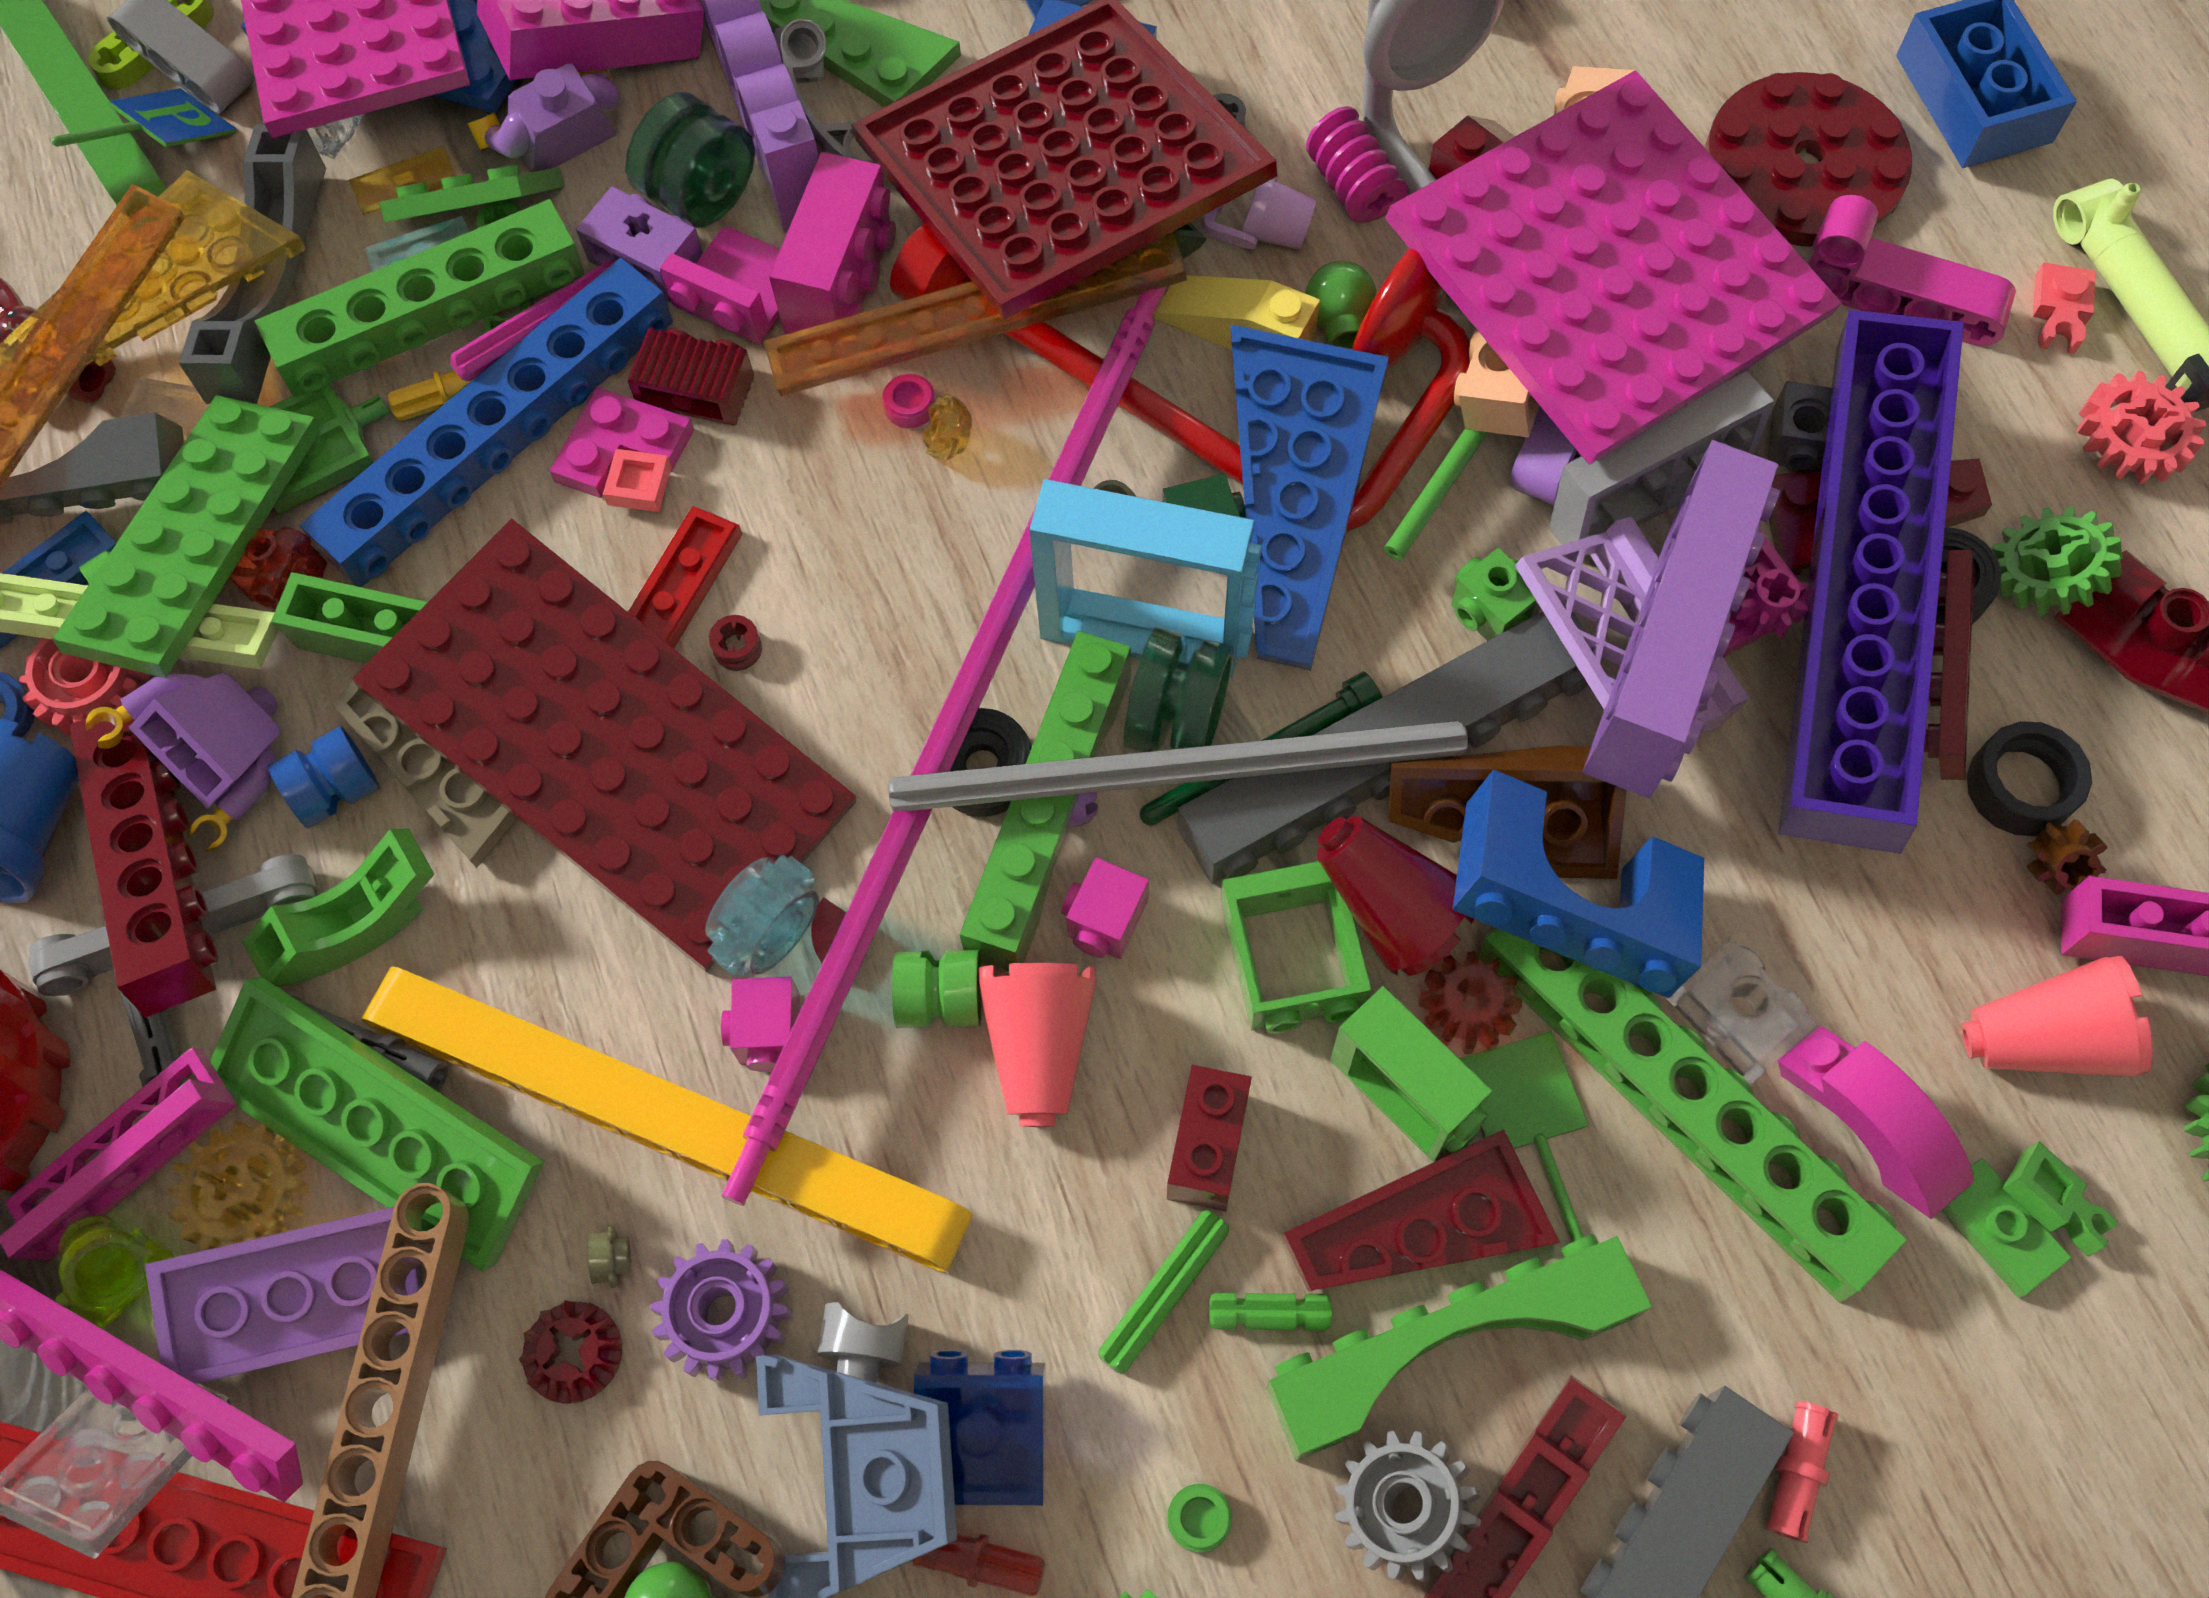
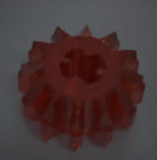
[1418,950,1522,1055]

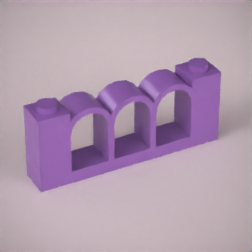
[699,0,819,233]

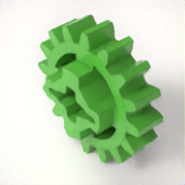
[1992,506,2123,615]

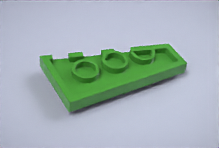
[759,0,961,107]

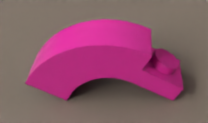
[1778,1026,1974,1219]

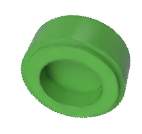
[1167,1484,1232,1553]

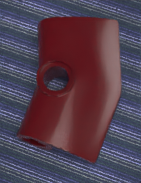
[2055,550,2209,714]

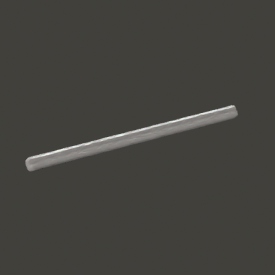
[888,721,1468,812]

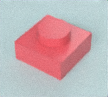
[603,449,672,512]

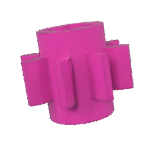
[1734,565,1809,638]

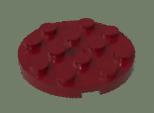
[1705,72,1912,247]

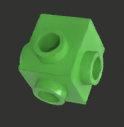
[1451,547,1540,641]

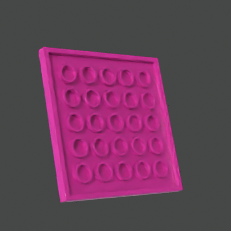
[1385,70,1842,465]

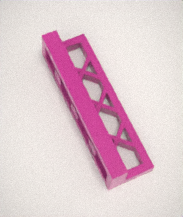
[0,1047,237,1261]

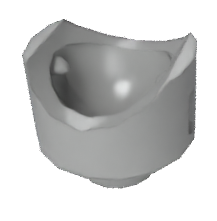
[818,1302,909,1383]

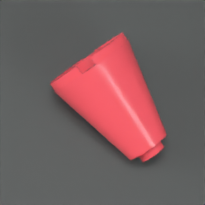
[1962,956,2153,1078]
[977,963,1097,1127]

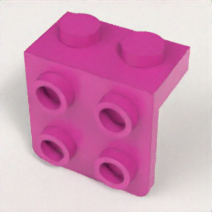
[660,227,780,344]

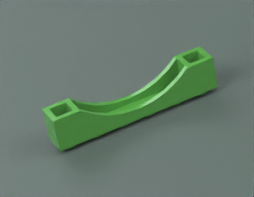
[959,631,1131,971]
[1266,1234,1652,1461]

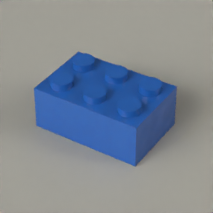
[1896,0,2077,168]

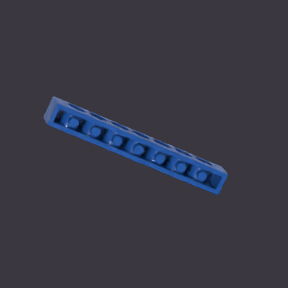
[299,257,673,587]

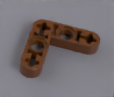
[545,1461,785,1598]

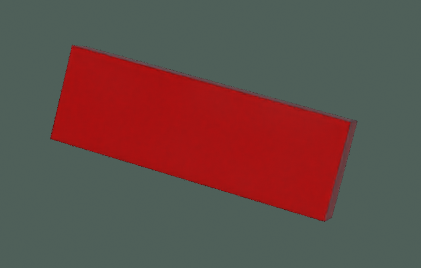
[628,506,743,649]

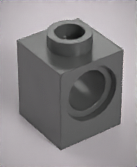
[1768,381,1832,472]

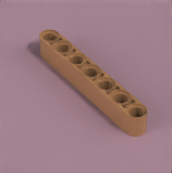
[292,1183,469,1598]

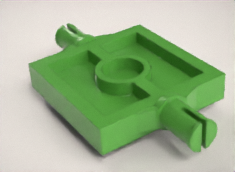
[270,383,390,514]

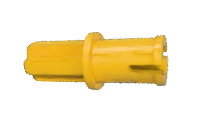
[388,370,475,421]

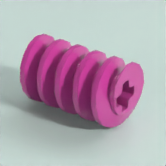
[1306,106,1408,222]

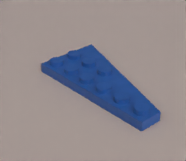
[1230,324,1389,671]

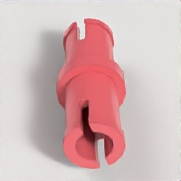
[1765,1401,1839,1543]

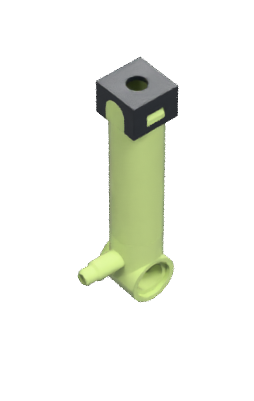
[2053,178,2209,412]

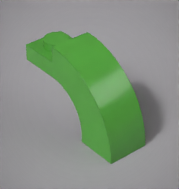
[242,828,435,987]

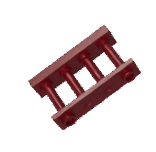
[1924,550,1974,780]

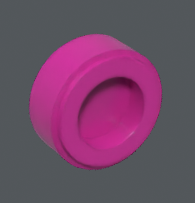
[882,374,936,428]

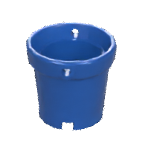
[0,718,79,903]

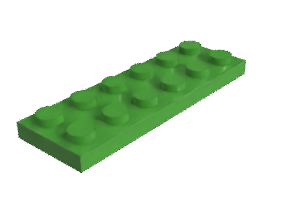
[52,395,320,678]
[210,977,545,1271]

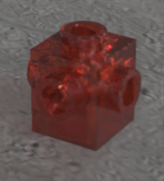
[229,527,328,609]

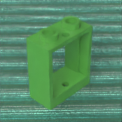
[1221,861,1371,1034]
[1330,986,1492,1162]

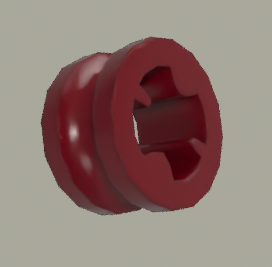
[708,615,762,671]

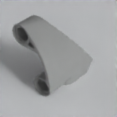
[774,18,875,164]

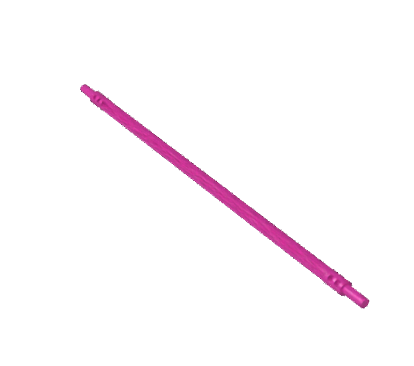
[721,271,1169,1206]

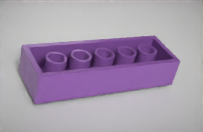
[1582,440,1780,799]

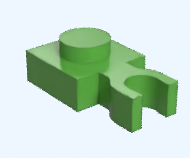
[2003,1141,2118,1256]

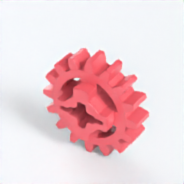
[2077,371,2206,484]

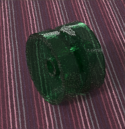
[625,92,756,228]
[1123,627,1234,752]

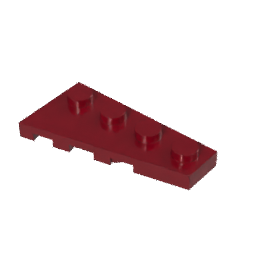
[1768,458,1992,576]
[1281,1129,1560,1292]

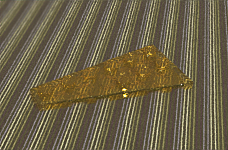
[0,170,307,417]

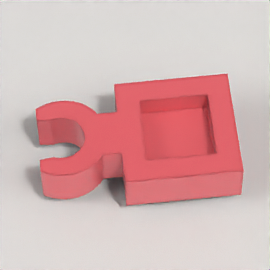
[2033,262,2096,354]

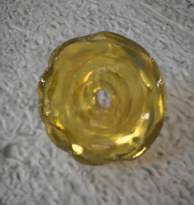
[923,395,972,461]

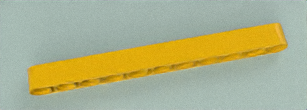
[361,966,973,1273]

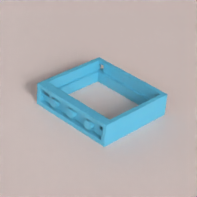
[1029,479,1262,678]

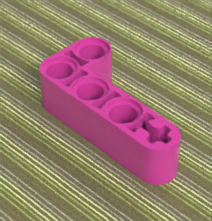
[1807,195,2016,346]

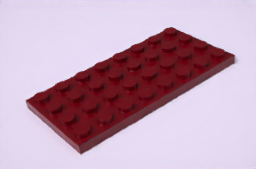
[352,518,857,972]

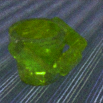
[55,1215,175,1328]

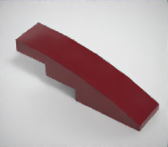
[1424,1375,1626,1598]

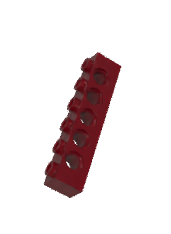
[69,705,219,1018]

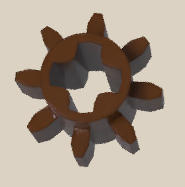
[2026,819,2108,895]

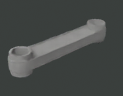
[28,854,317,997]

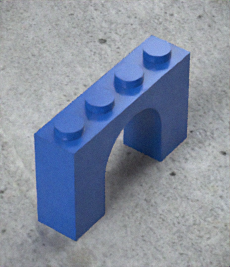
[1452,769,1704,998]

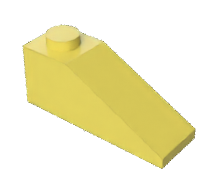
[1154,274,1320,350]

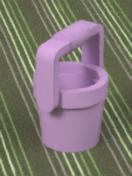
[1202,172,1316,250]

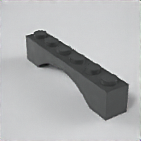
[179,124,327,404]
[0,412,184,524]

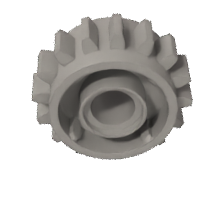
[1335,1431,1481,1582]

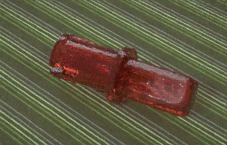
[913,1533,1045,1596]

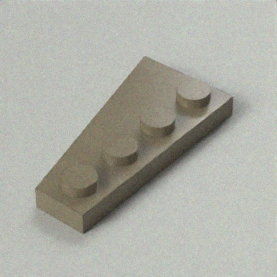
[333,681,517,868]

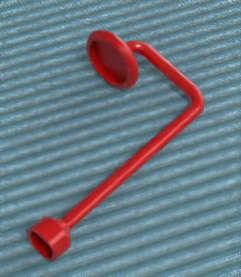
[890,224,1470,532]

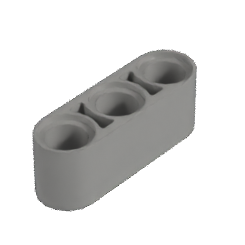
[107,0,255,114]

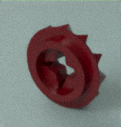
[519,1300,622,1404]

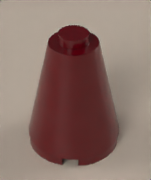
[1317,816,1475,976]

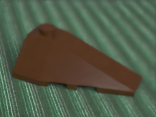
[1388,745,1627,879]

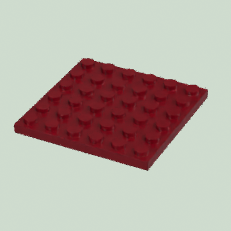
[851,0,1277,320]

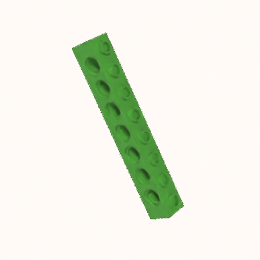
[1477,928,1907,1303]

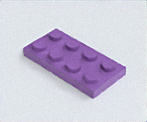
[145,1207,423,1384]

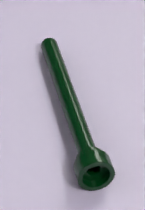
[1139,671,1383,826]

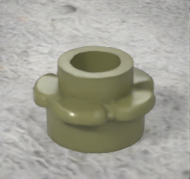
[588,1226,631,1288]

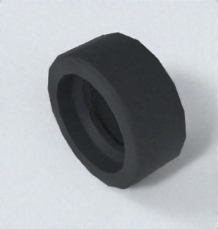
[1967,721,2092,836]

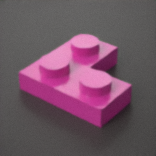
[549,387,694,498]

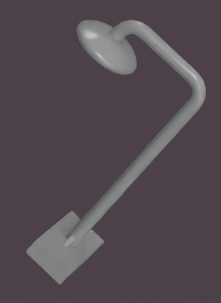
[1362,0,1774,545]

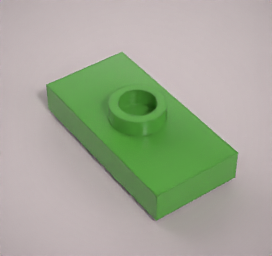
[1941,1158,2072,1298]

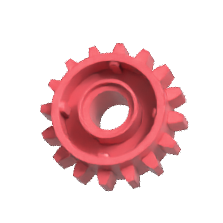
[19,638,153,736]

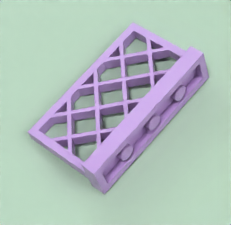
[1515,516,1750,733]

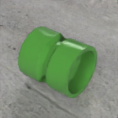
[892,950,982,1028]

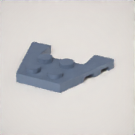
[756,1354,957,1598]

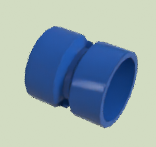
[268,725,380,829]

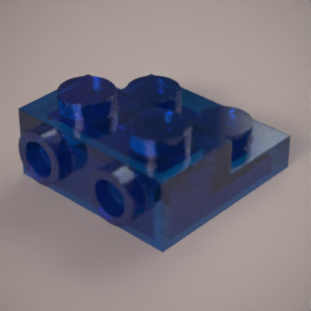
[914,1350,1046,1506]

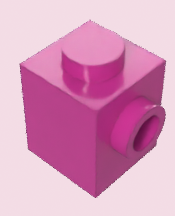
[1061,857,1149,959]
[721,976,800,1072]

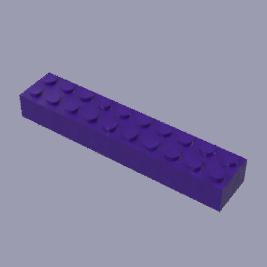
[1778,309,1964,854]

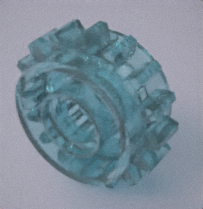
[705,855,819,976]

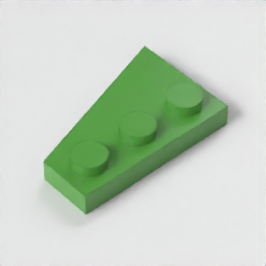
[379,164,565,222]

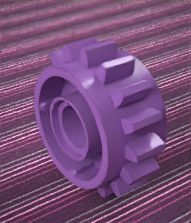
[650,1239,792,1382]

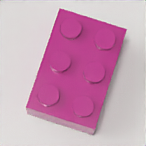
[769,151,896,352]

